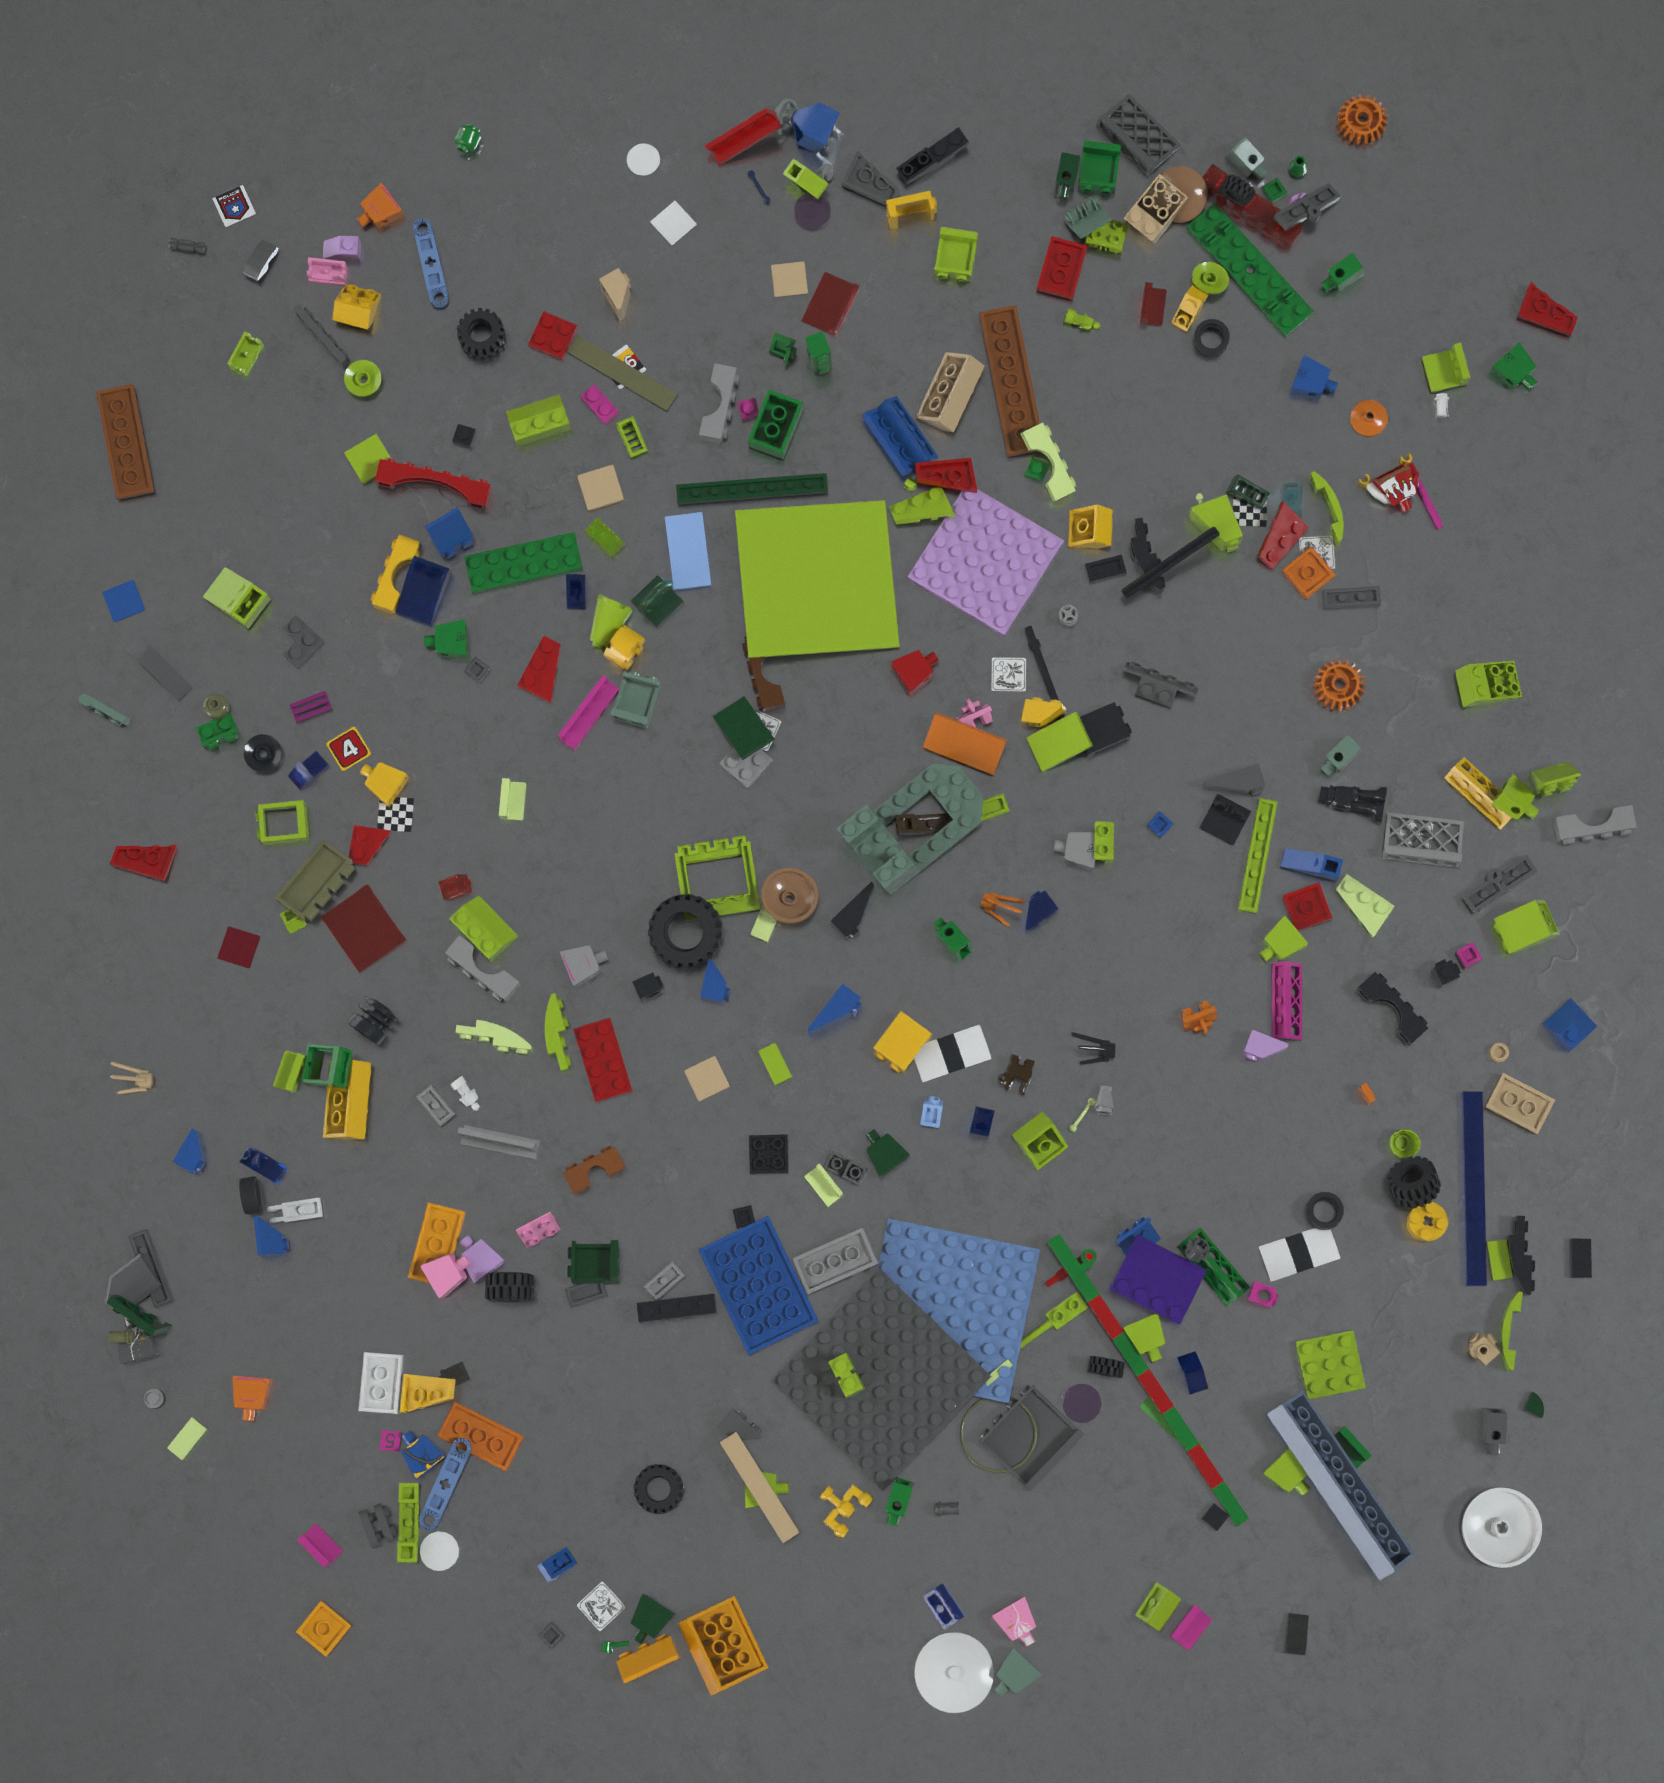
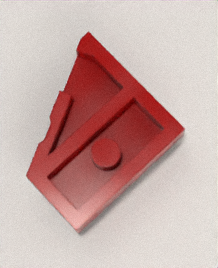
[348,825,391,866]

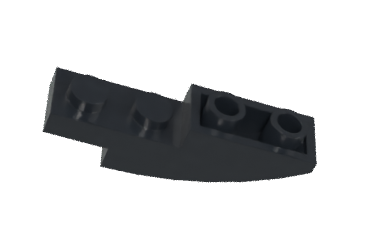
[896,127,970,184]
[1130,518,1165,594]
[1506,1216,1535,1296]

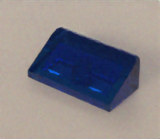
[923,1584,964,1630]

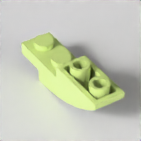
[455,1020,533,1054]

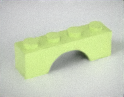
[1021,423,1076,502]

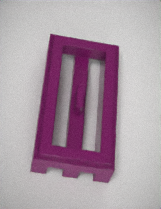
[290,691,332,723]

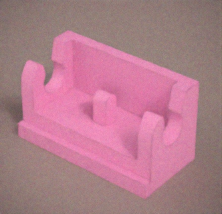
[307,257,348,286]

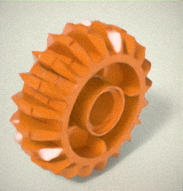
[1337,94,1388,145]
[1313,659,1366,711]

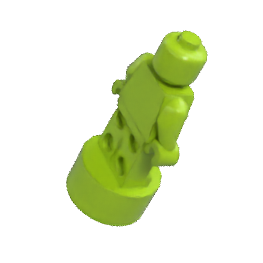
[1064,308,1101,330]

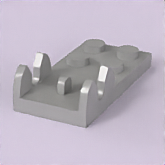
[792,1228,879,1295]

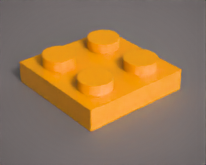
[296,1601,352,1657]

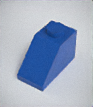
[700,959,730,1004]
[172,1128,205,1175]

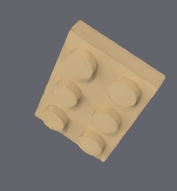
[1485,1073,1555,1135]

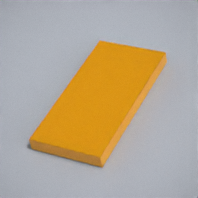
[408,1202,466,1283]

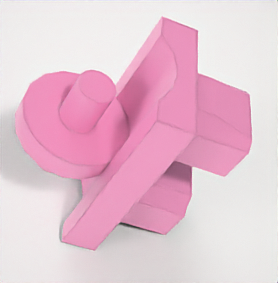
[956,698,992,727]

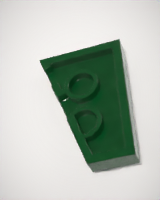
[106,1294,171,1336]

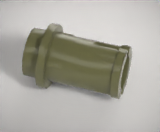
[109,1329,135,1345]

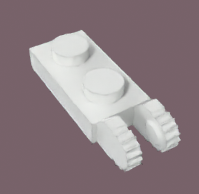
[267,1198,323,1224]

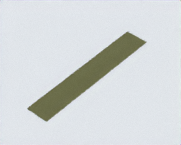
[567,335,678,411]

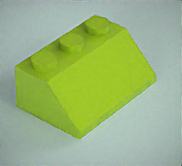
[506,394,571,447]
[449,895,519,962]

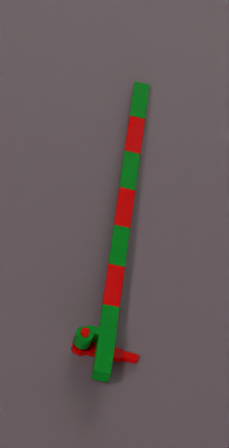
[1045,1234,1249,1527]

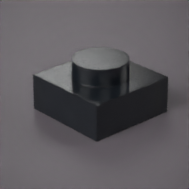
[452,424,476,448]

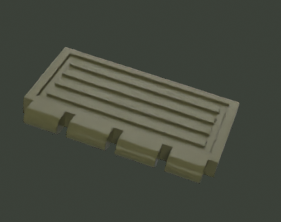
[275,839,355,921]

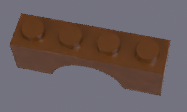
[742,637,785,713]

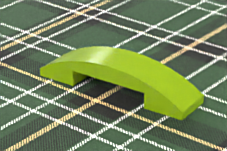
[1309,471,1344,546]
[1499,1292,1523,1371]
[397,1483,420,1563]

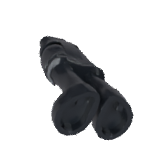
[1319,785,1387,822]

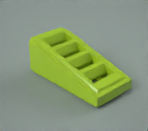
[615,416,648,458]

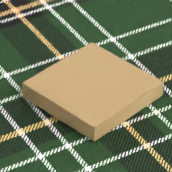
[577,465,624,512]

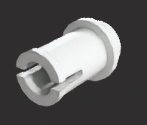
[1434,393,1450,418]

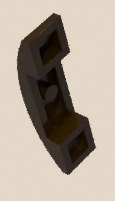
[895,813,953,835]

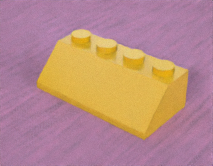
[323,1060,371,1140]

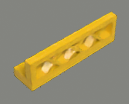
[1444,757,1512,829]

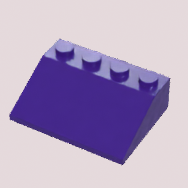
[1110,1234,1207,1325]

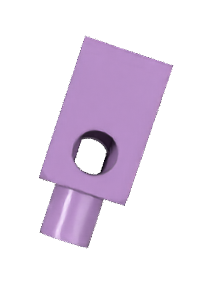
[460,1235,505,1285]

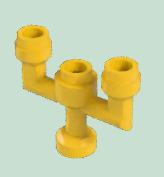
[819,1484,874,1539]

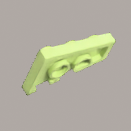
[1335,874,1395,938]

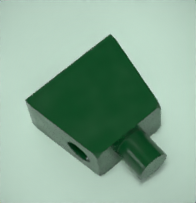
[1056,152,1080,199]
[865,1129,910,1178]
[630,1594,676,1644]

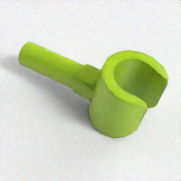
[904,477,918,491]

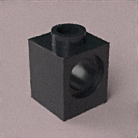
[632,972,664,1002]

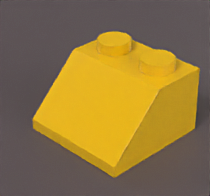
[1068,505,1113,549]

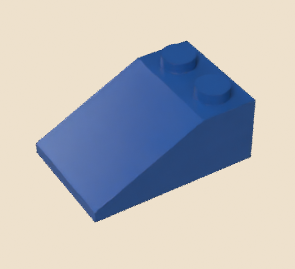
[425,507,475,559]
[807,984,862,1037]

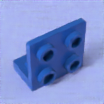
[1116,1217,1161,1256]

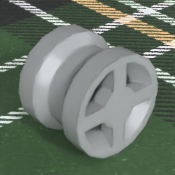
[1059,605,1078,626]

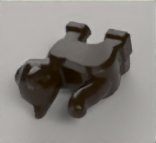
[997,1054,1035,1095]

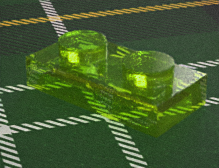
[584,517,625,557]

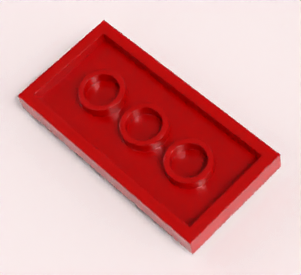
[573,1018,633,1103]

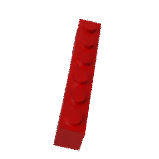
[375,458,491,510]

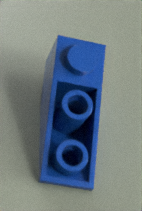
[1281,848,1343,882]

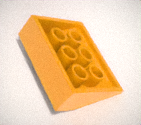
[677,1596,768,1696]

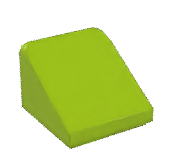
[280,909,307,934]

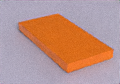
[923,712,1007,775]
[437,1401,524,1472]

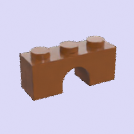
[563,1146,626,1195]

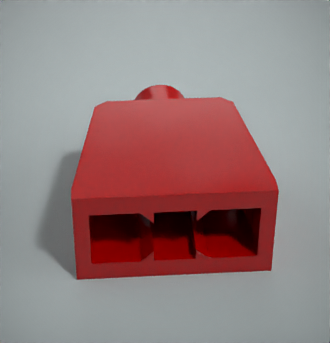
[891,650,939,695]

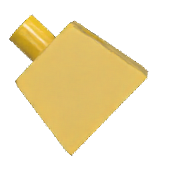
[360,762,409,807]

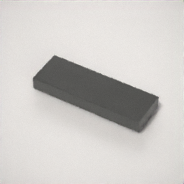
[1322,586,1381,610]

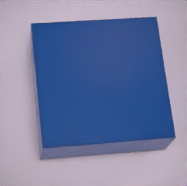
[1147,811,1174,838]

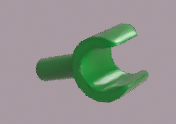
[601,1641,629,1653]

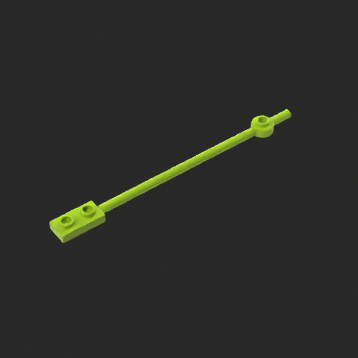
[1020,1292,1089,1349]

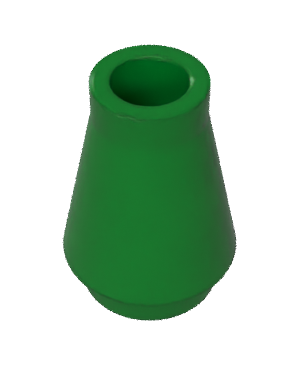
[1289,155,1307,177]

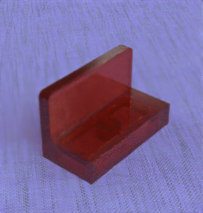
[1140,282,1167,326]

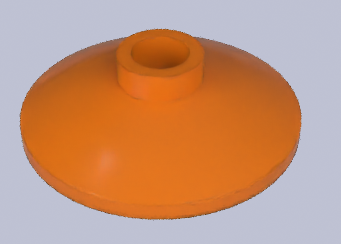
[1350,400,1388,437]

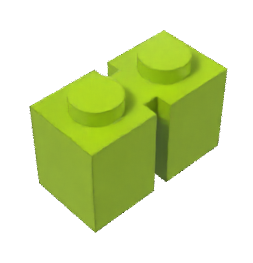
[829,1353,865,1398]

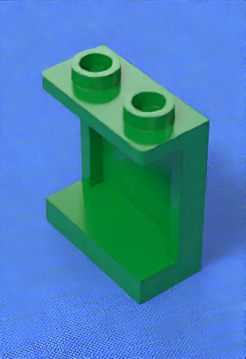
[1078,140,1121,195]

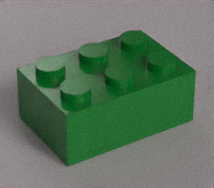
[748,389,804,459]

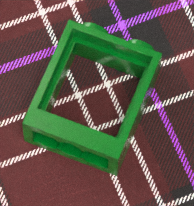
[300,1044,353,1088]

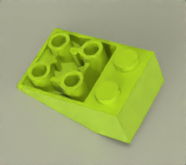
[203,567,271,629]
[1455,661,1522,707]
[1529,761,1581,798]

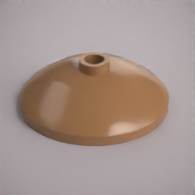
[1160,166,1208,223]
[761,868,819,923]

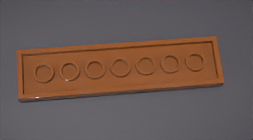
[979,305,1040,457]

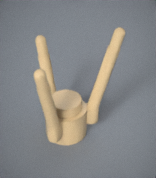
[111,1062,153,1095]

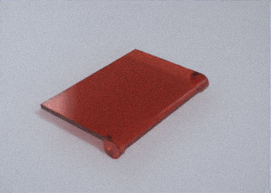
[801,272,859,336]

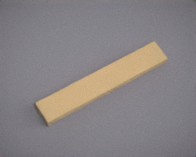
[720,1432,800,1543]

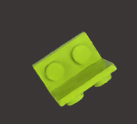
[1422,342,1471,393]

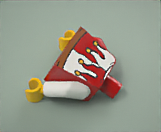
[1359,453,1419,512]

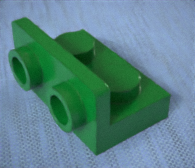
[195,713,240,750]

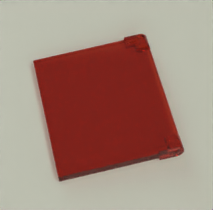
[321,884,406,973]

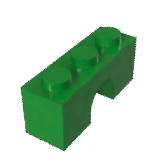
[805,331,832,374]

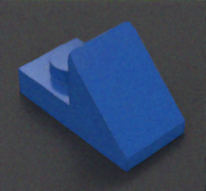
[537,1547,577,1582]

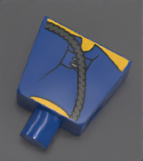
[401,1430,447,1480]

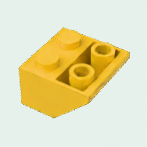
[332,284,381,330]

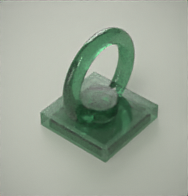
[630,575,684,628]

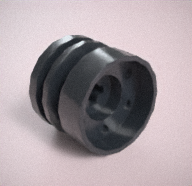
[346,996,398,1046]

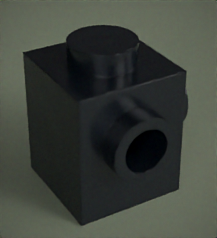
[1431,959,1461,988]

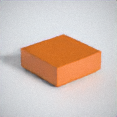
[1358,1083,1376,1105]

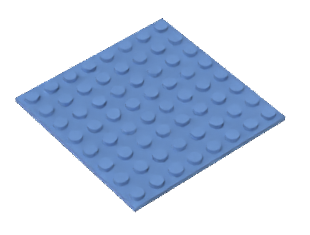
[878,1218,1040,1403]

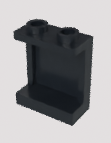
[1080,702,1132,758]

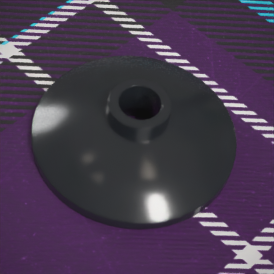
[244,734,282,772]

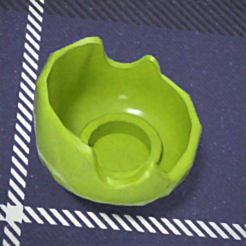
[1390,1129,1421,1158]

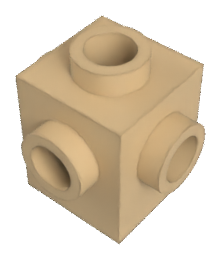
[1469,1331,1500,1365]

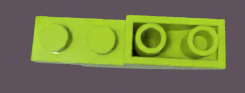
[545,993,572,1073]

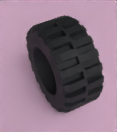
[648,894,723,968]

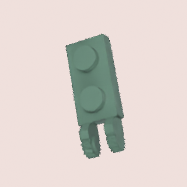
[78,693,131,726]

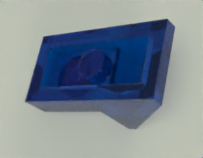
[288,751,329,791]

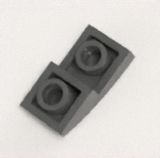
[242,240,278,281]
[823,1150,868,1186]

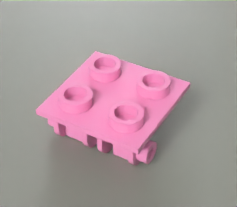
[516,1212,561,1248]

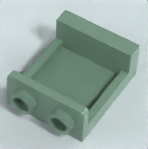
[610,670,661,728]

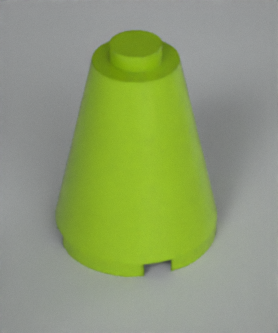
[590,594,634,649]

